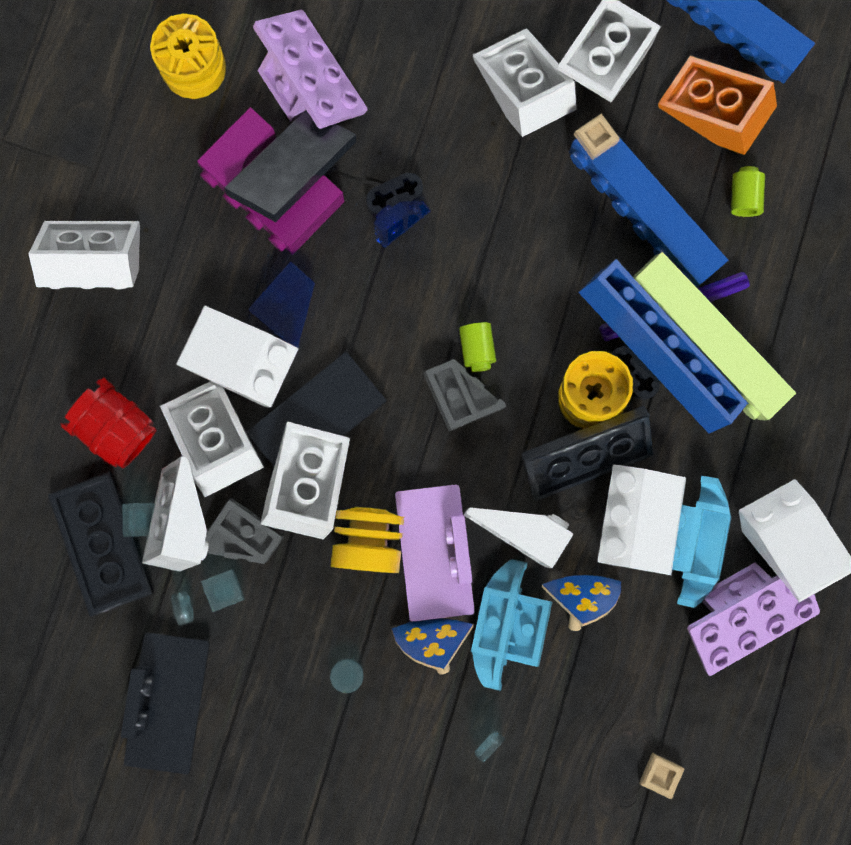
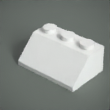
[29,221,140,289]
[598,465,686,575]

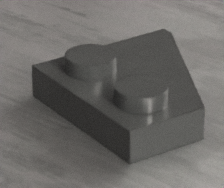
[423,359,507,432]
[205,498,285,564]

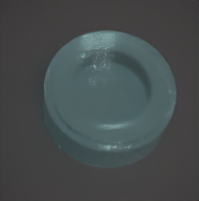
[171,591,194,626]
[330,659,364,693]
[474,730,505,763]

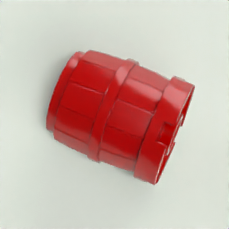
[61,378,156,469]

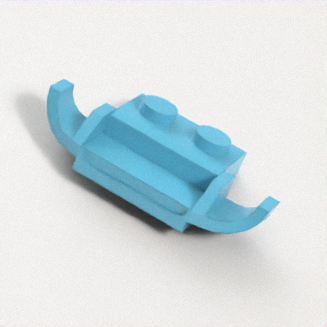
[672,476,731,608]
[471,559,552,691]

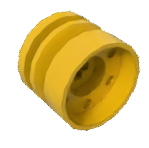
[150,13,226,99]
[558,351,633,429]
[331,507,404,573]

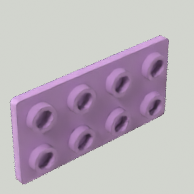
[253,10,367,129]
[395,485,475,621]
[687,563,820,676]

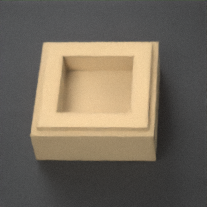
[574,113,620,160]
[639,753,684,799]

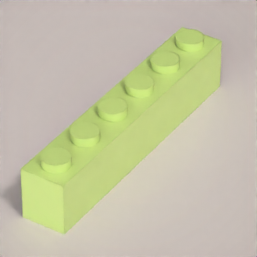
[633,252,796,420]

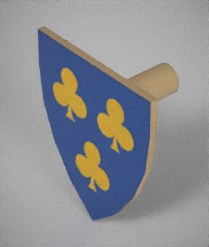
[542,575,621,631]
[392,618,474,674]

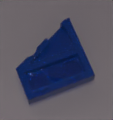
[374,201,431,248]
[248,262,315,348]

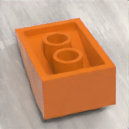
[658,56,777,155]

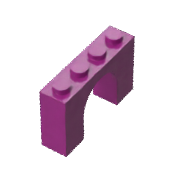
[197,107,344,255]

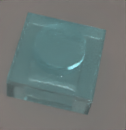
[122,503,155,537]
[201,569,245,612]

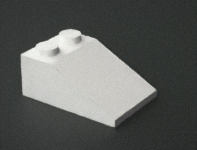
[557,0,661,102]
[473,28,577,137]
[176,306,299,407]
[160,381,264,497]
[261,422,350,539]
[142,456,208,571]
[739,479,851,602]
[464,508,573,568]

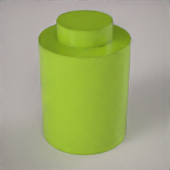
[731,166,765,217]
[459,322,496,372]

